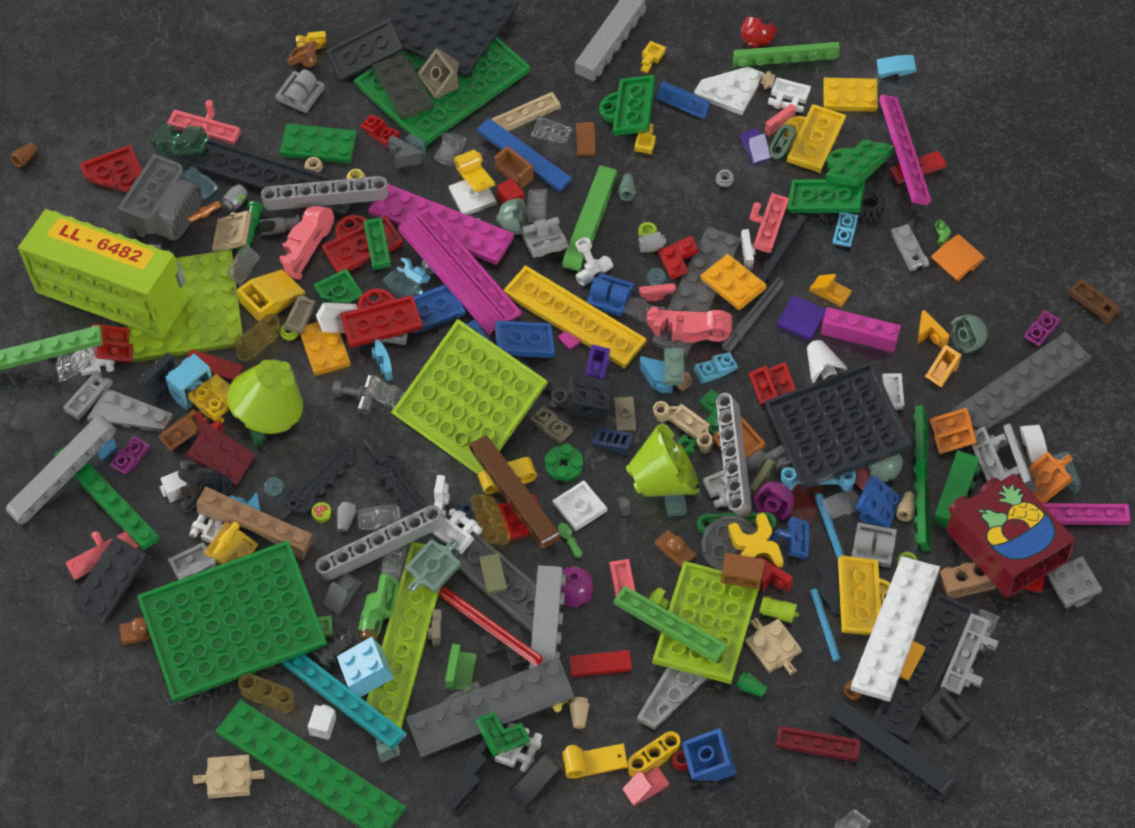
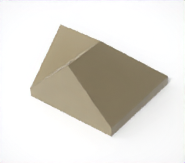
[417,48,459,99]

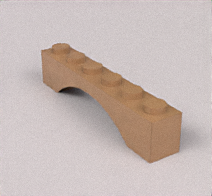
[197,487,312,560]

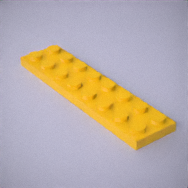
[503,265,647,369]

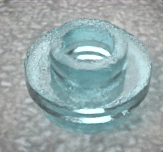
[647,268,665,286]
[264,477,283,496]

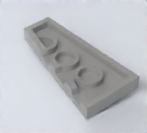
[87,388,174,432]
[637,667,708,730]

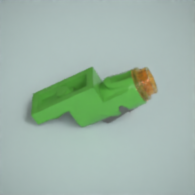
[358,573,399,642]

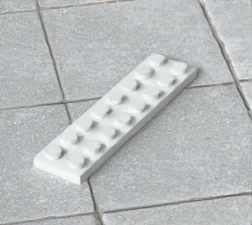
[851,556,940,702]

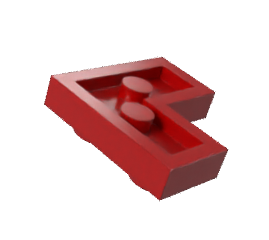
[658,236,699,280]

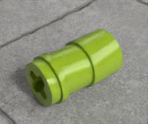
[759,596,799,623]

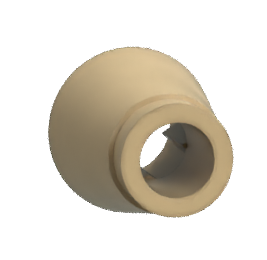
[896,492,916,521]
[569,697,590,729]

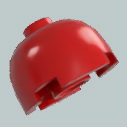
[741,17,777,49]

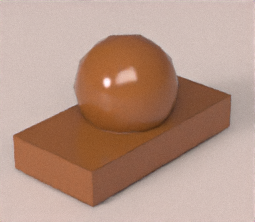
[287,41,319,67]
[654,530,697,569]
[120,617,152,645]

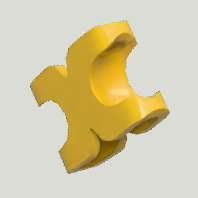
[728,513,783,568]

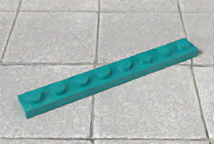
[280,654,406,750]

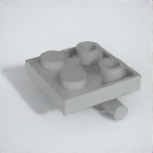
[522,217,568,257]
[168,542,216,580]

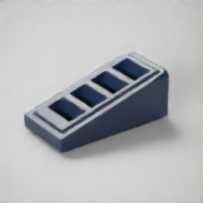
[591,428,634,456]

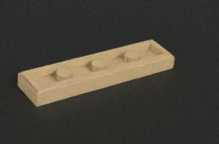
[492,92,561,131]

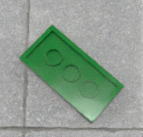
[280,123,357,164]
[787,179,865,213]

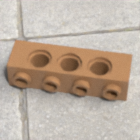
[938,562,997,599]

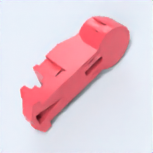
[279,205,334,280]
[647,307,732,343]

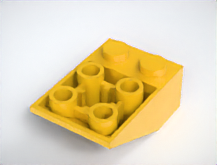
[237,269,306,325]

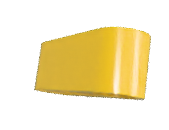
[478,457,537,494]
[628,731,680,778]

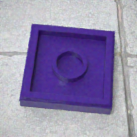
[776,295,826,341]

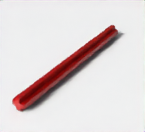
[439,587,543,666]

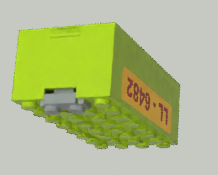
[18,209,189,339]

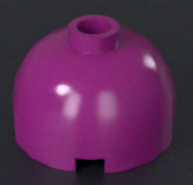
[753,481,794,521]
[561,566,594,607]

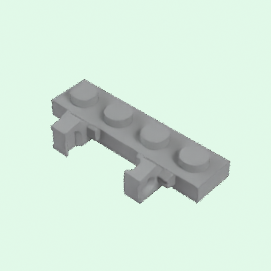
[972,426,1022,481]
[940,613,999,696]

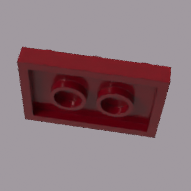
[186,423,255,487]

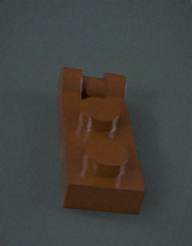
[1068,279,1122,324]

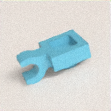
[397,258,431,284]

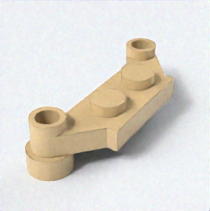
[653,401,713,454]

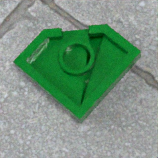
[313,269,363,304]

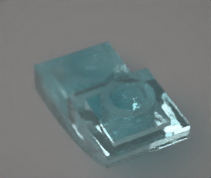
[184,166,218,199]

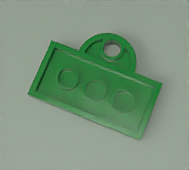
[599,75,656,136]
[826,140,895,187]

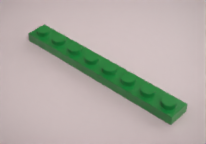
[913,405,931,552]
[54,446,159,551]

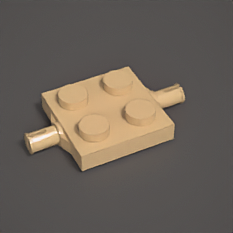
[745,618,802,675]
[193,755,265,799]

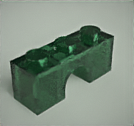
[149,124,210,155]

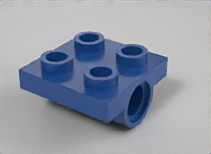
[587,273,634,317]
[856,475,902,528]

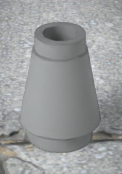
[337,502,357,533]

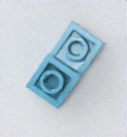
[877,55,917,78]
[833,213,858,248]
[372,340,393,381]
[693,352,738,384]

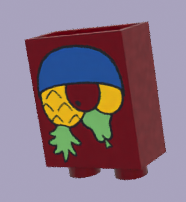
[947,473,1075,598]

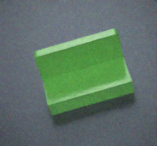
[445,644,477,692]

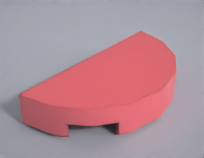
[639,283,676,301]

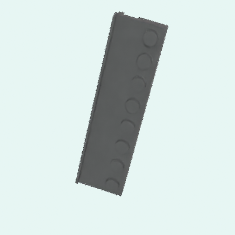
[406,657,575,758]

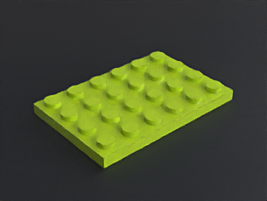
[652,561,759,684]

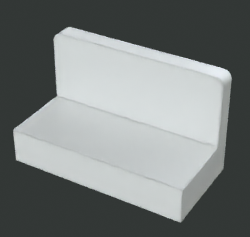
[316,303,358,333]

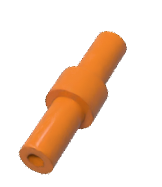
[186,201,221,223]

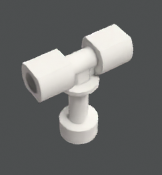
[576,238,613,286]

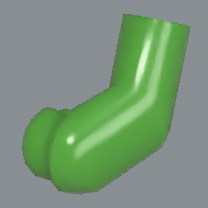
[935,220,951,247]

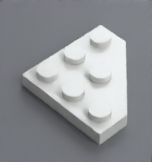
[694,67,764,115]

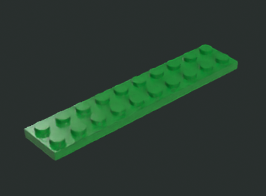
[216,700,406,828]

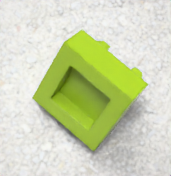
[649,587,670,609]

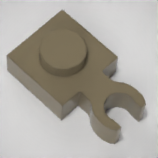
[428,609,442,647]

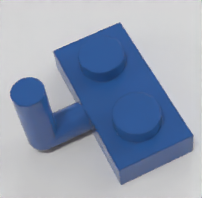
[767,517,809,560]

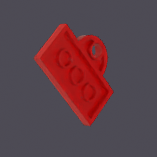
[321,215,404,273]
[340,289,423,348]

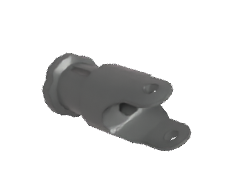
[259,215,301,235]

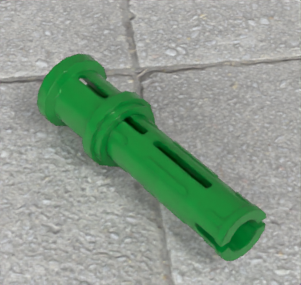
[237,201,264,255]

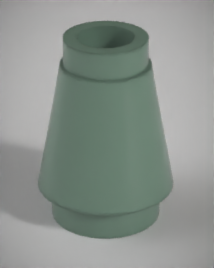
[618,174,636,201]

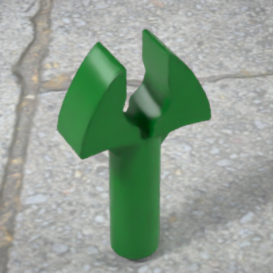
[677,433,712,455]

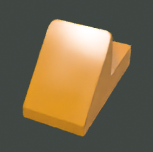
[809,274,851,307]
[918,310,950,349]
[925,344,962,387]

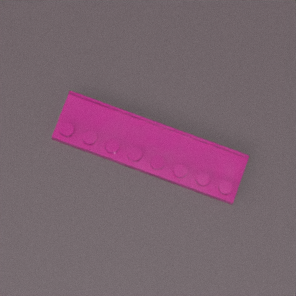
[398,207,522,336]

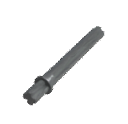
[722,277,784,352]

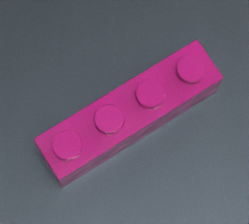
[821,307,901,353]

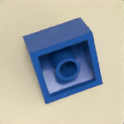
[682,728,737,781]

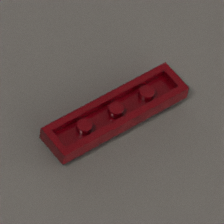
[775,726,861,762]

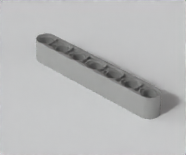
[261,176,389,210]
[716,393,751,518]
[6,415,116,524]
[316,505,445,581]

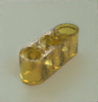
[235,314,281,361]
[471,494,510,546]
[238,673,295,713]

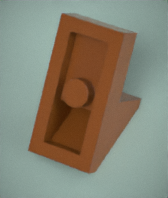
[576,122,595,156]

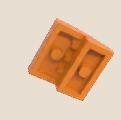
[931,234,985,282]
[930,407,977,454]

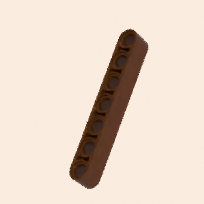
[469,434,560,549]

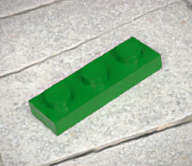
[363,217,391,270]

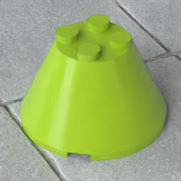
[227,360,303,434]
[626,423,700,497]

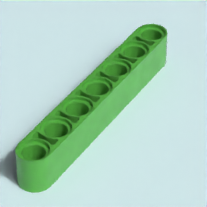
[562,165,618,272]

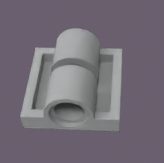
[275,70,325,113]
[852,523,897,568]
[1046,556,1102,608]

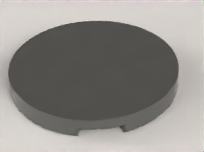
[701,515,758,571]

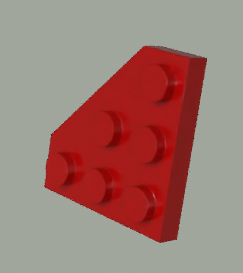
[79,145,143,193]

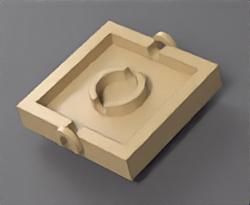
[212,211,251,252]

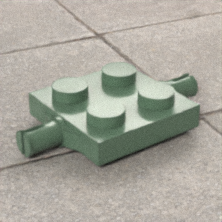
[405,538,462,593]

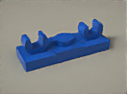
[656,81,711,119]

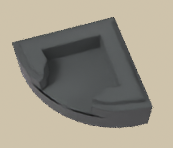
[617,496,630,516]

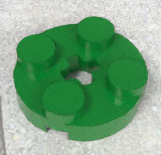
[545,444,583,482]

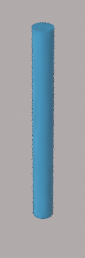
[815,494,845,559]
[810,589,841,663]

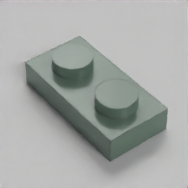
[664,348,684,385]

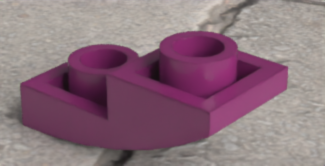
[1023,310,1060,347]
[109,435,151,475]

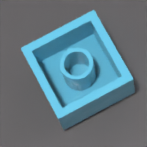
[165,354,212,410]
[337,637,394,697]

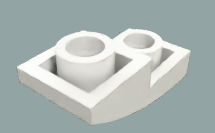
[1020,425,1047,464]

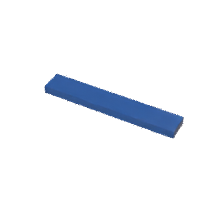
[477,118,572,192]

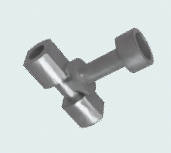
[332,375,380,415]

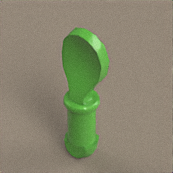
[558,523,583,558]

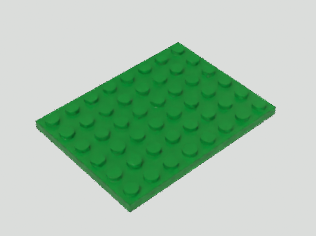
[354,37,531,148]
[137,540,327,703]

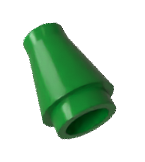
[736,671,767,698]

